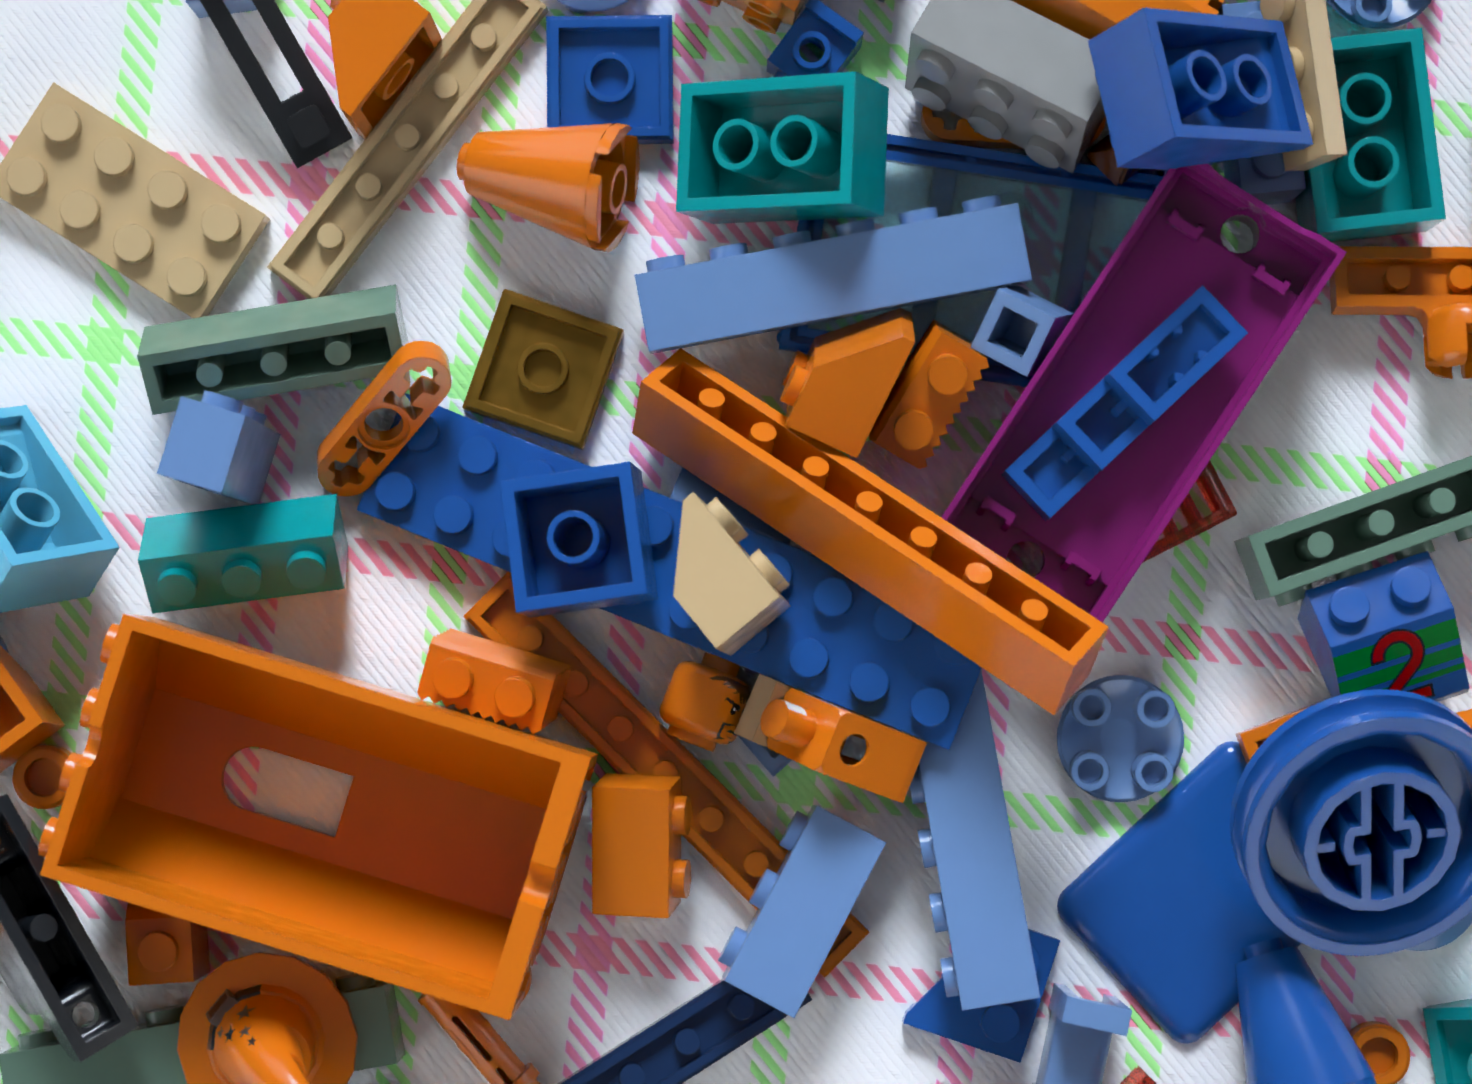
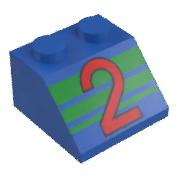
[1297,551,1470,702]

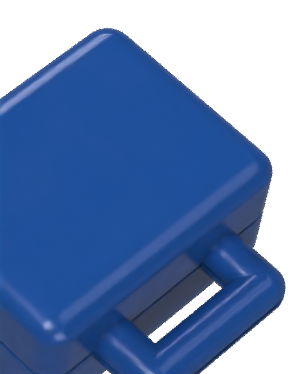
[1057,741,1302,1044]

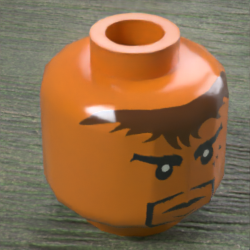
[659,652,752,752]

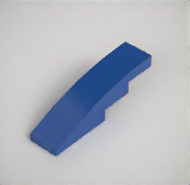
[1001,285,1248,522]

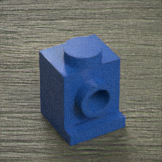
[766,0,864,77]

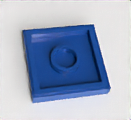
[546,15,674,144]

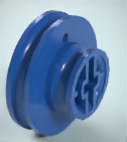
[1230,689,1472,956]

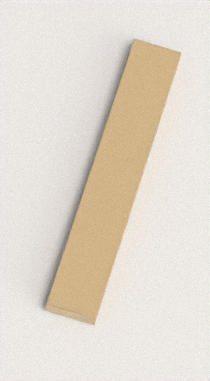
[267,0,548,299]

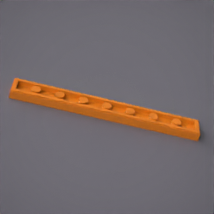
[463,572,870,978]

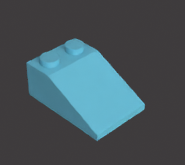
[0,405,120,613]

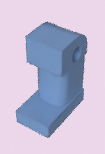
[1032,983,1132,1084]

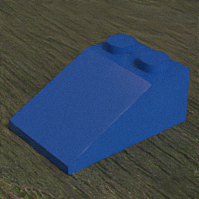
[1088,7,1313,170]

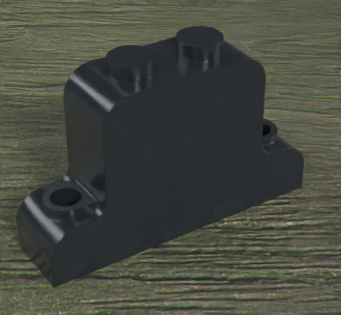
[0,794,140,1062]

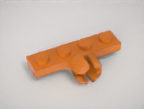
[1329,246,1472,379]

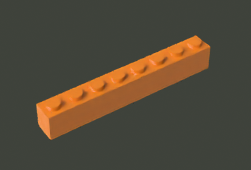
[632,348,1109,715]

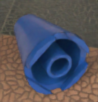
[1235,937,1377,1084]

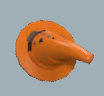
[177,952,358,1084]

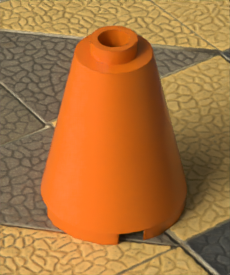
[456,123,640,253]

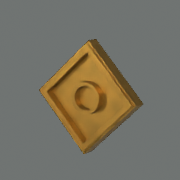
[462,289,624,450]

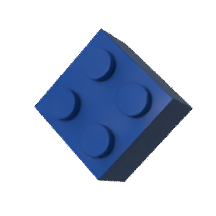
[499,461,658,618]

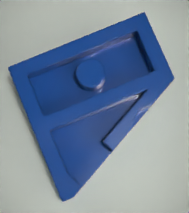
[902,928,1061,1063]

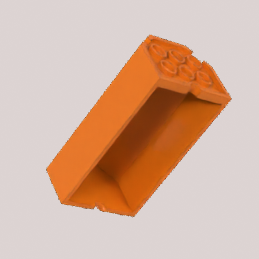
[38,614,598,1021]

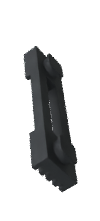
[200,0,352,169]

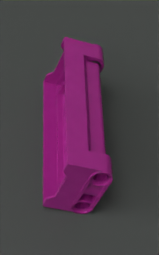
[941,164,1347,623]

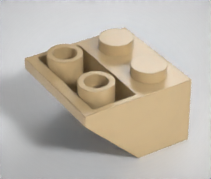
[673,492,791,656]

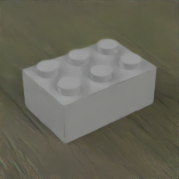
[905,0,1105,173]

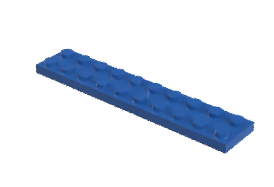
[357,393,982,750]

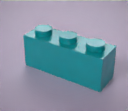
[138,494,348,614]

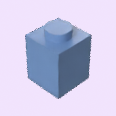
[970,285,1074,377]

